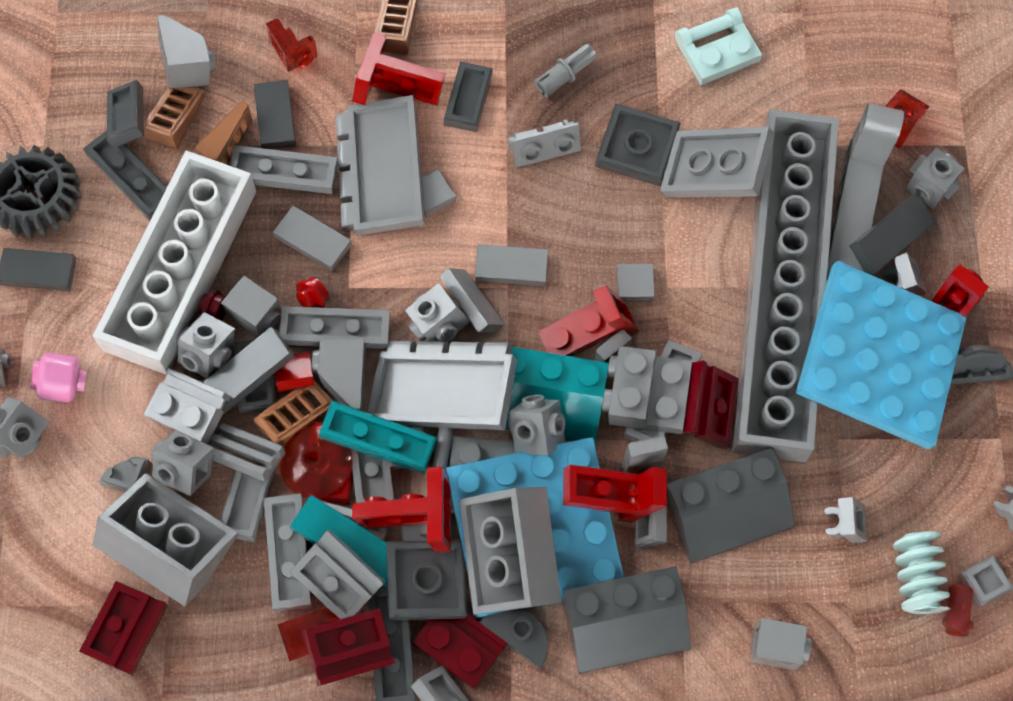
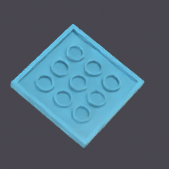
[796,261,967,449]
[446,437,624,617]

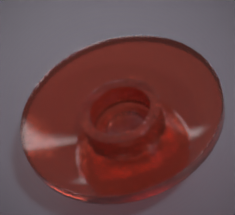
[280,426,353,499]

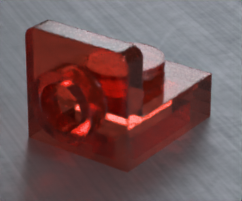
[266,18,318,72]
[885,89,930,148]
[278,607,339,662]

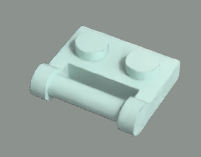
[675,7,762,85]

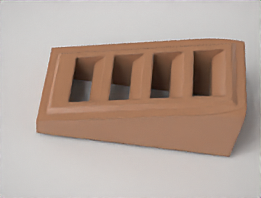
[375,0,417,54]
[144,87,206,150]
[195,101,253,165]
[253,381,332,449]

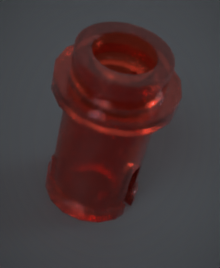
[942,585,974,637]

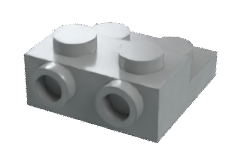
[602,346,692,434]

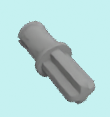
[534,44,597,98]

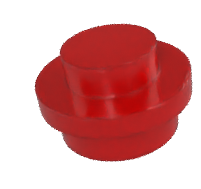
[296,277,329,308]

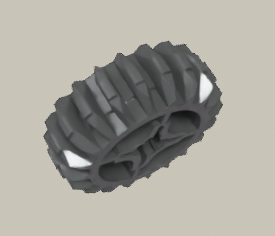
[0,144,81,238]

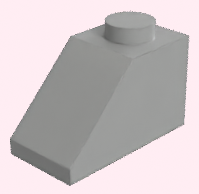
[157,15,216,89]
[312,338,367,411]

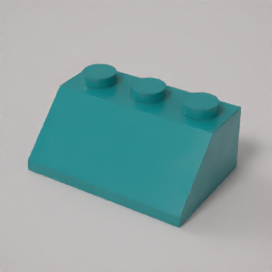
[505,346,609,445]

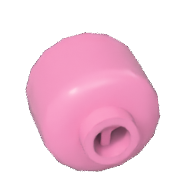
[30,353,87,403]

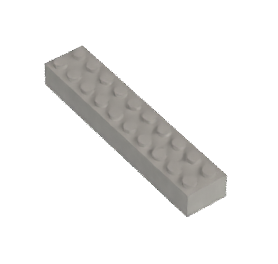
[732,109,839,463]

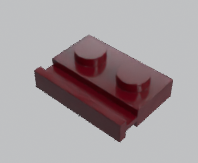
[683,360,738,448]
[79,581,168,676]
[302,608,395,687]
[412,613,507,690]

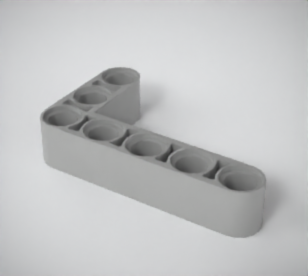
[827,103,904,280]

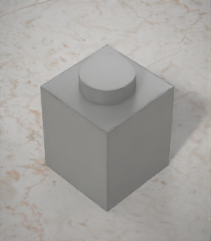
[221,276,281,337]
[750,618,812,671]

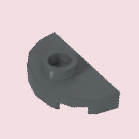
[950,344,1013,385]
[480,609,548,670]

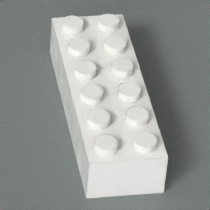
[93,150,256,375]

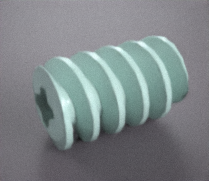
[893,531,952,614]

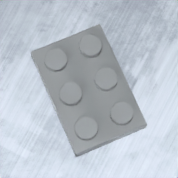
[660,127,775,198]

